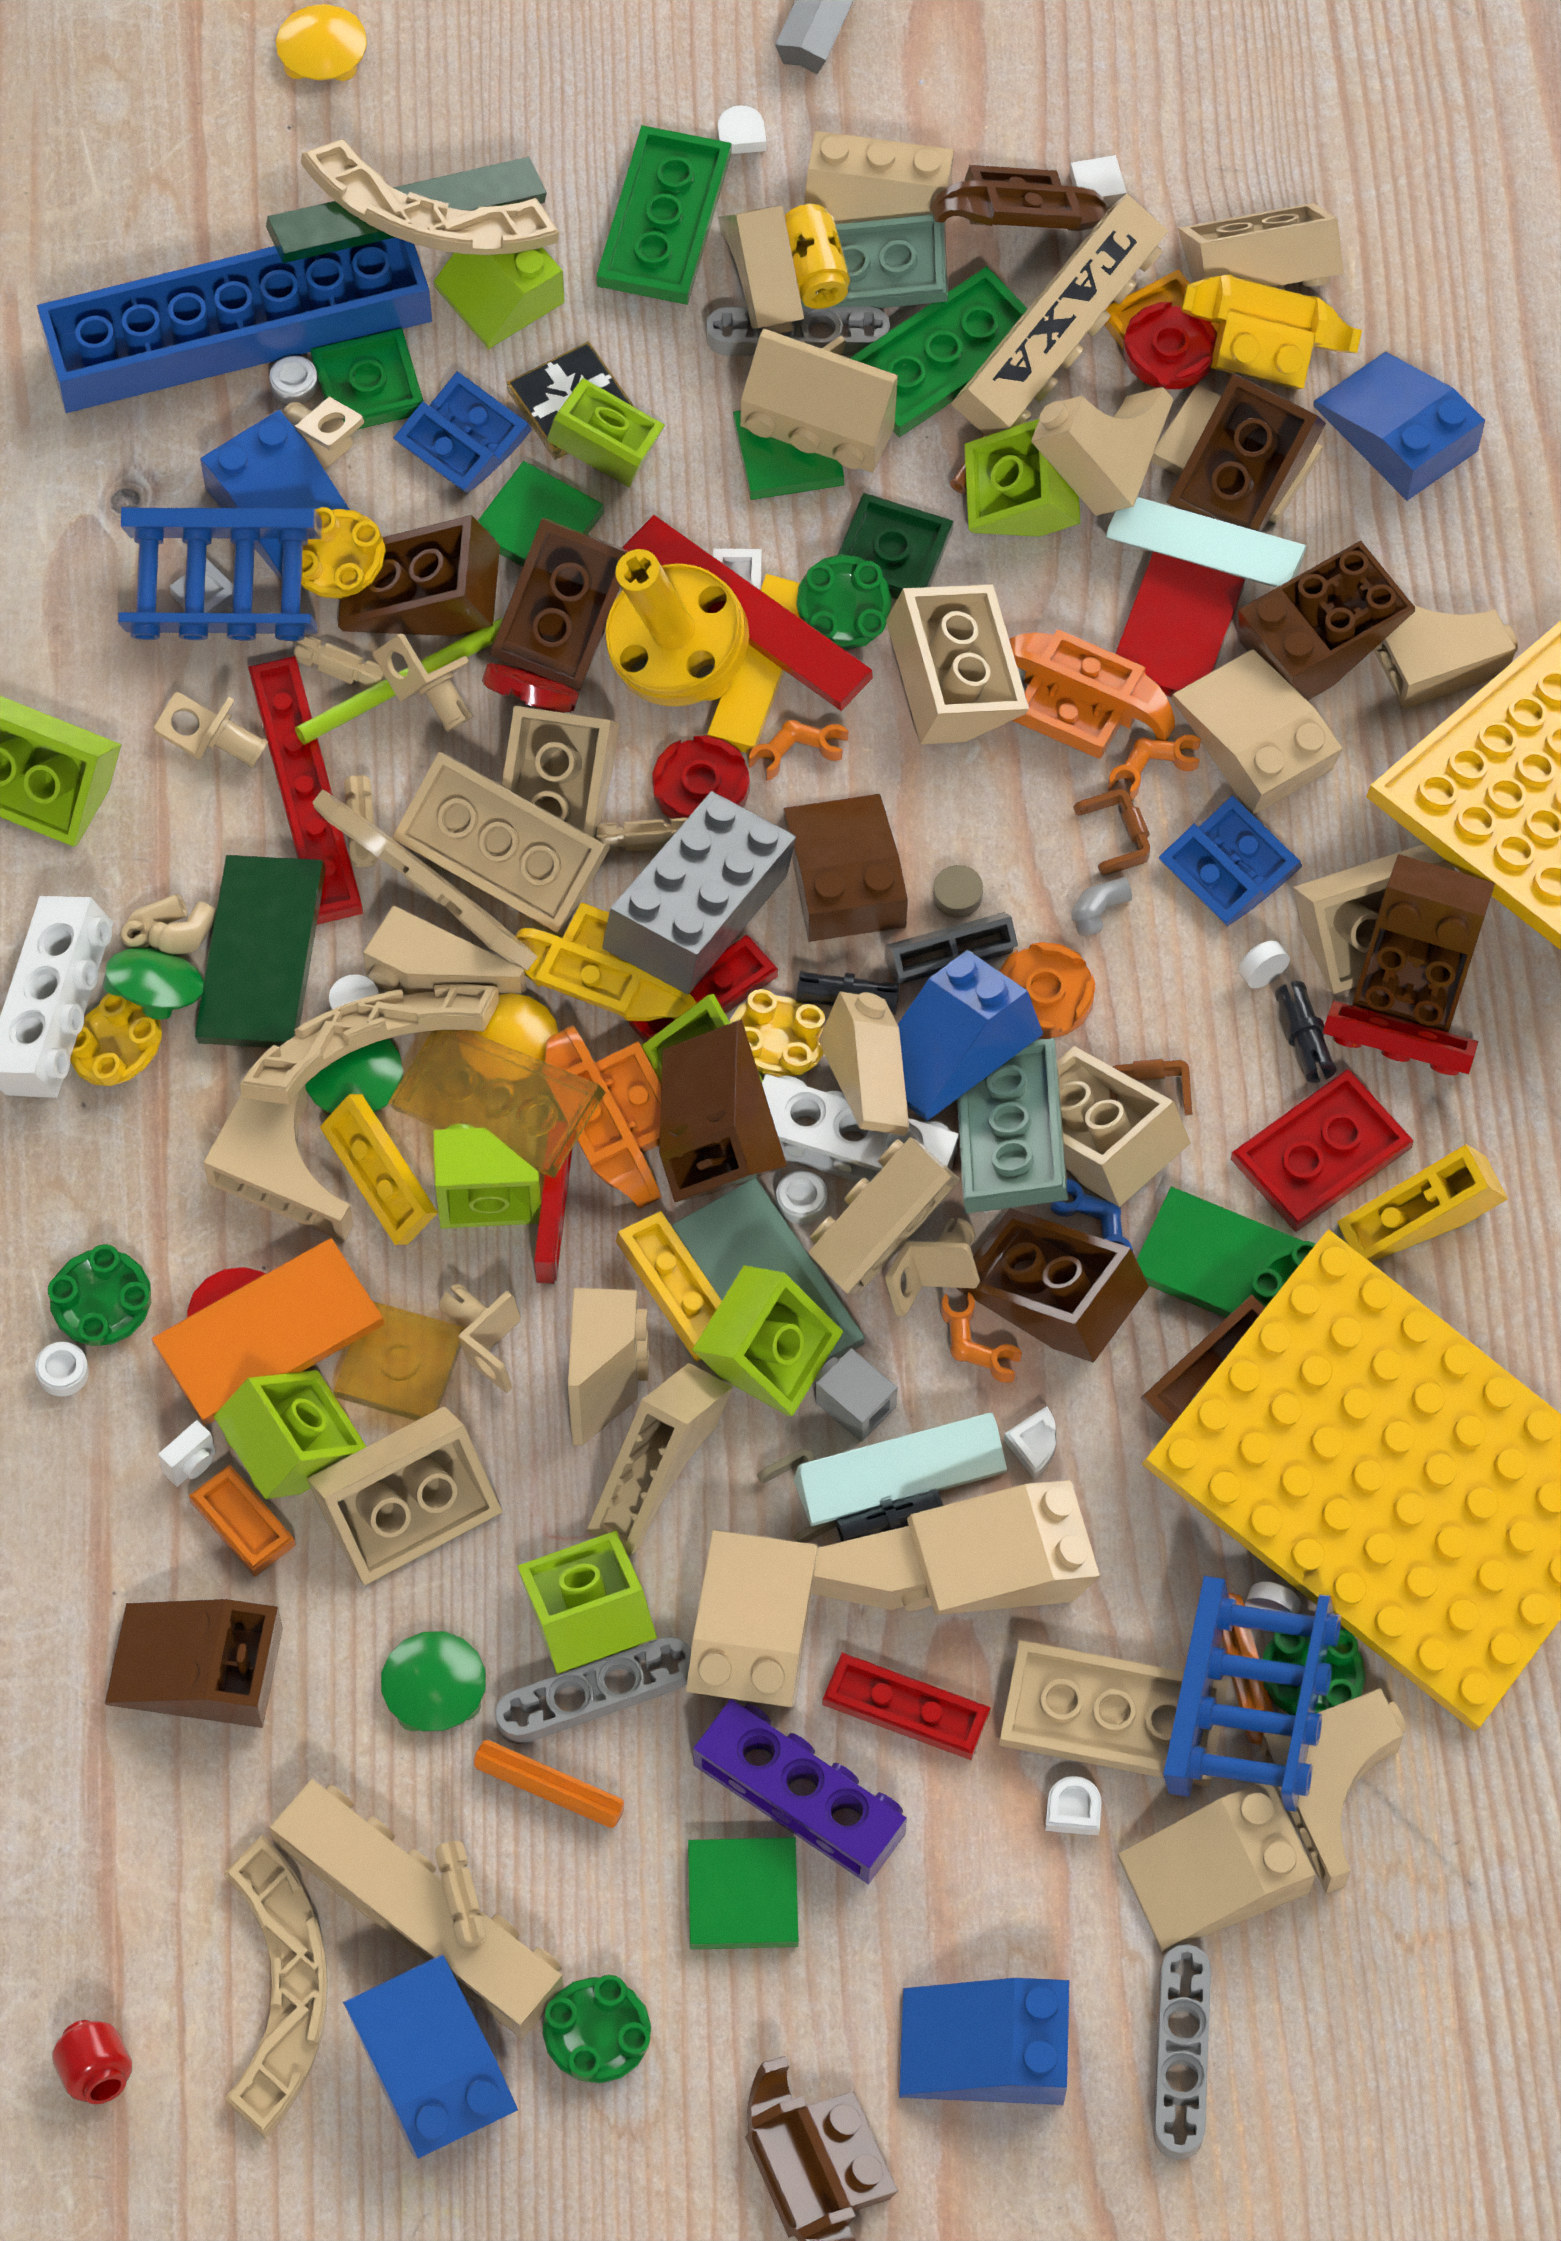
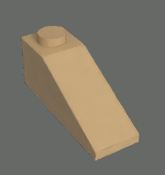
[363,905,526,995]
[818,992,909,1136]
[811,1526,932,1611]

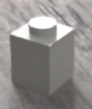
[815,1348,898,1442]

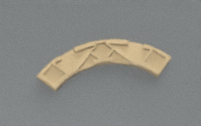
[301,138,560,255]
[313,789,538,970]
[240,984,500,1105]
[224,1835,328,2139]

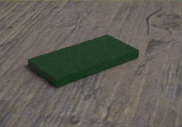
[195,855,326,1048]

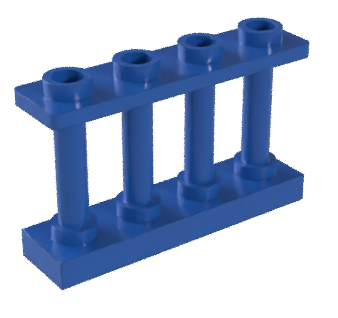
[118,507,322,641]
[1163,1576,1341,1812]

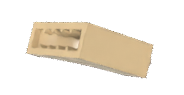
[718,205,804,334]
[1031,387,1173,516]
[1374,604,1518,710]
[203,1085,353,1242]
[586,1363,733,1556]
[1259,1688,1406,1894]

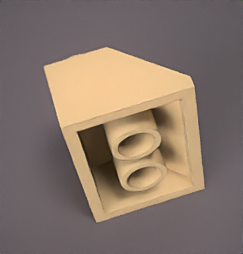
[804,131,954,224]
[1179,203,1344,290]
[740,328,898,473]
[886,584,1029,745]
[1293,844,1455,994]
[808,1137,961,1295]
[568,1288,649,1446]
[307,1406,503,1586]

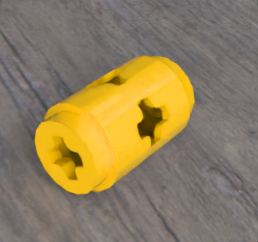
[785,204,850,309]

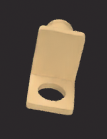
[282,397,364,470]
[373,633,473,732]
[153,692,268,769]
[885,1218,980,1316]
[439,1284,521,1393]

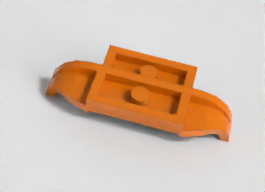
[1009,629,1175,759]
[545,1025,662,1209]

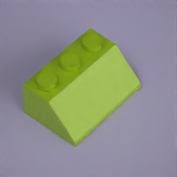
[0,696,122,847]

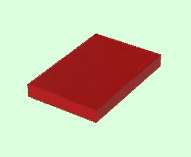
[1115,552,1245,697]
[1230,1069,1414,1232]

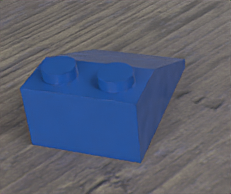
[1313,351,1485,501]
[200,409,350,581]
[897,950,1043,1121]
[343,1954,518,2159]
[899,1978,1070,2105]

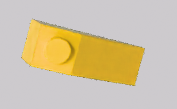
[1337,1144,1508,1263]

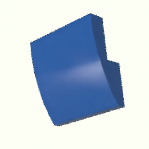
[393,371,532,494]
[1158,795,1302,926]

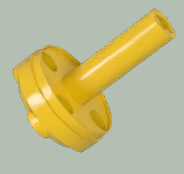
[606,549,749,707]

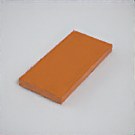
[151,1238,384,1427]

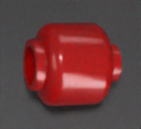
[52,2020,132,2104]

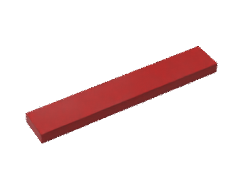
[622,515,873,711]
[248,656,363,925]

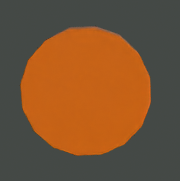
[999,942,1096,1039]

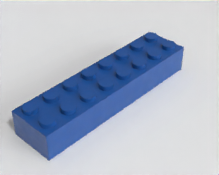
[37,237,432,413]

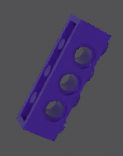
[693,1699,907,1885]

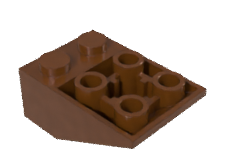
[1238,540,1415,701]
[1352,854,1495,1033]
[659,1020,788,1203]
[105,1599,283,1728]

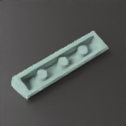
[1105,497,1307,588]
[794,1413,1007,1526]

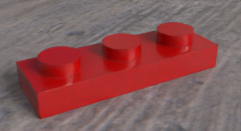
[1322,1000,1479,1076]

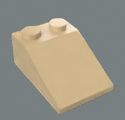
[1171,649,1343,815]
[502,706,620,839]
[1058,1046,1191,1207]
[907,1480,1100,1615]
[686,1530,818,1707]
[1118,1783,1316,1953]

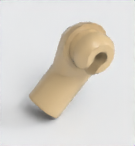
[120,893,188,949]
[148,902,216,955]

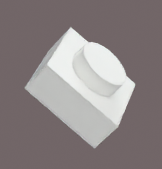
[158,1420,216,1487]

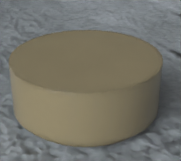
[933,865,983,917]

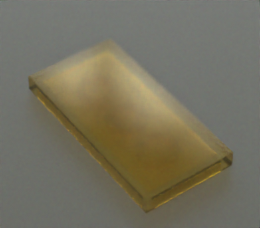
[388,1030,606,1178]

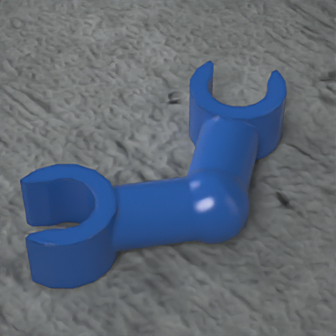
[1050,1179,1133,1251]

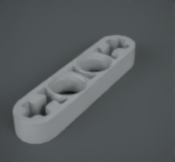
[706,306,890,356]
[495,1637,691,1744]
[1154,1944,1211,2160]

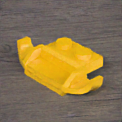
[1181,275,1362,390]
[516,902,697,1021]

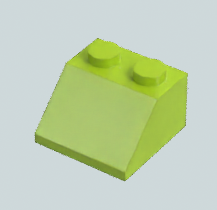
[433,247,565,350]
[964,419,1081,537]
[433,1124,541,1229]
[692,1265,844,1416]
[213,1370,367,1499]
[517,1531,657,1674]

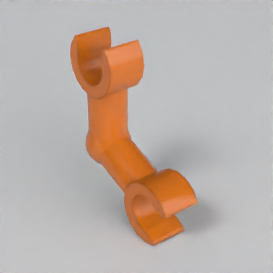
[749,720,849,781]
[1108,734,1201,800]
[940,1292,1022,1383]

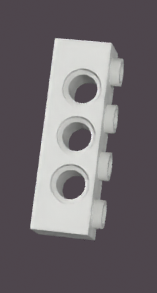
[0,896,114,1098]
[762,1074,959,1207]

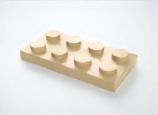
[392,752,610,934]
[999,1640,1229,1787]

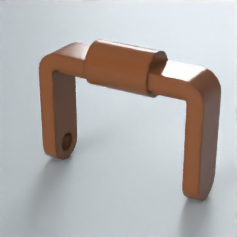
[1073,789,1150,875]
[1109,1059,1193,1116]

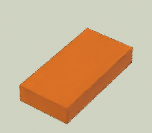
[189,1464,296,1577]

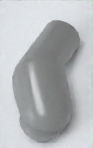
[1071,877,1132,936]

